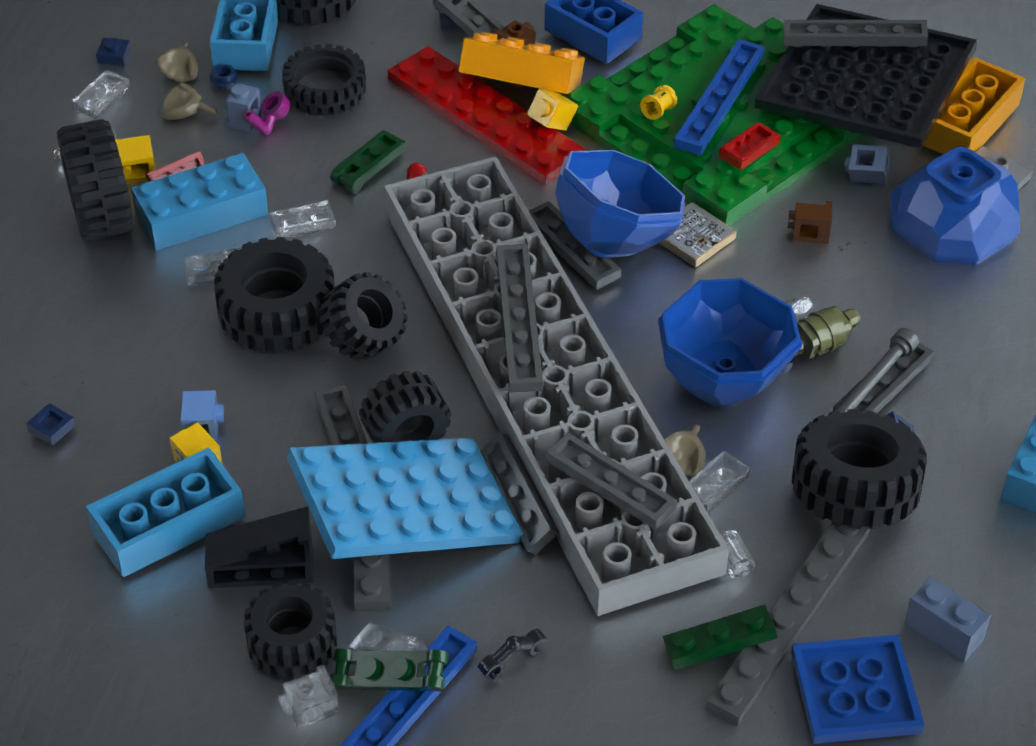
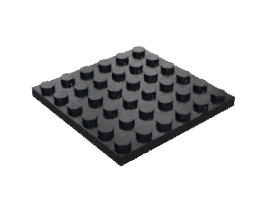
[754,4,977,148]

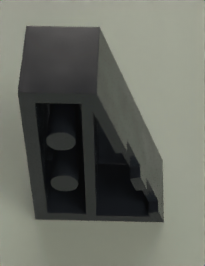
[205,506,313,588]

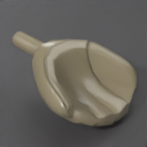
[156,42,198,82]
[162,82,217,120]
[664,424,706,477]

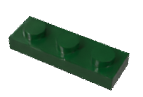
[663,604,778,670]

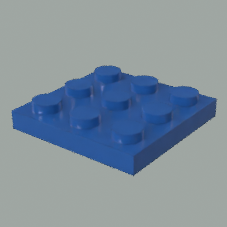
[791,634,925,744]

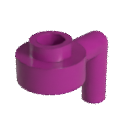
[243,91,290,136]

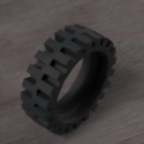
[282,44,366,116]

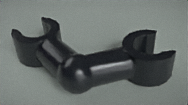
[477,629,549,680]

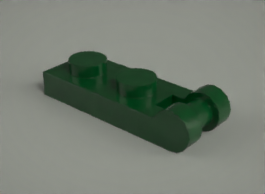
[330,130,406,194]

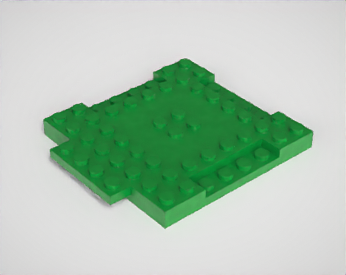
[565,4,863,226]

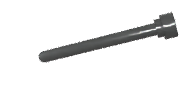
[836,328,919,413]

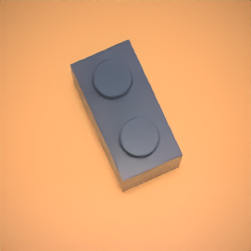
[904,577,991,663]

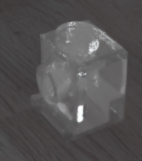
[279,664,339,729]

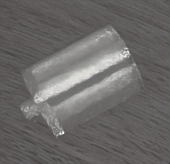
[721,530,756,578]

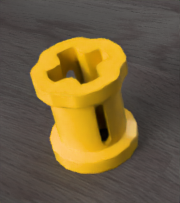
[640,85,677,120]

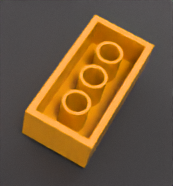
[458,32,585,94]
[923,57,1026,154]

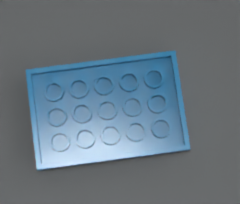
[287,438,523,559]

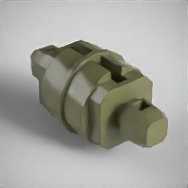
[795,306,861,359]

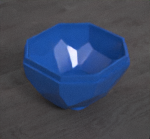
[890,147,1020,265]
[555,150,685,258]
[658,278,802,407]

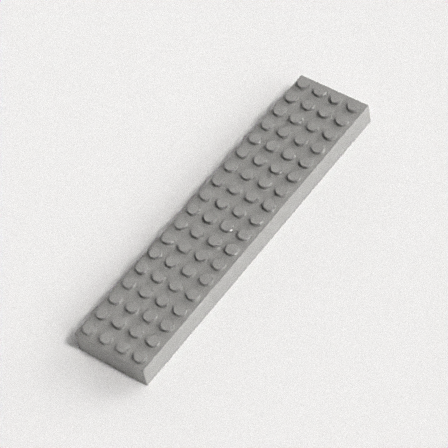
[384,157,729,616]

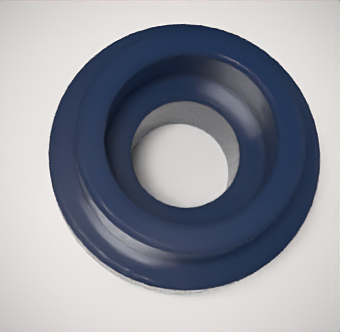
[209,64,238,90]

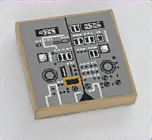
[659,202,737,268]

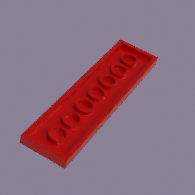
[387,46,586,185]

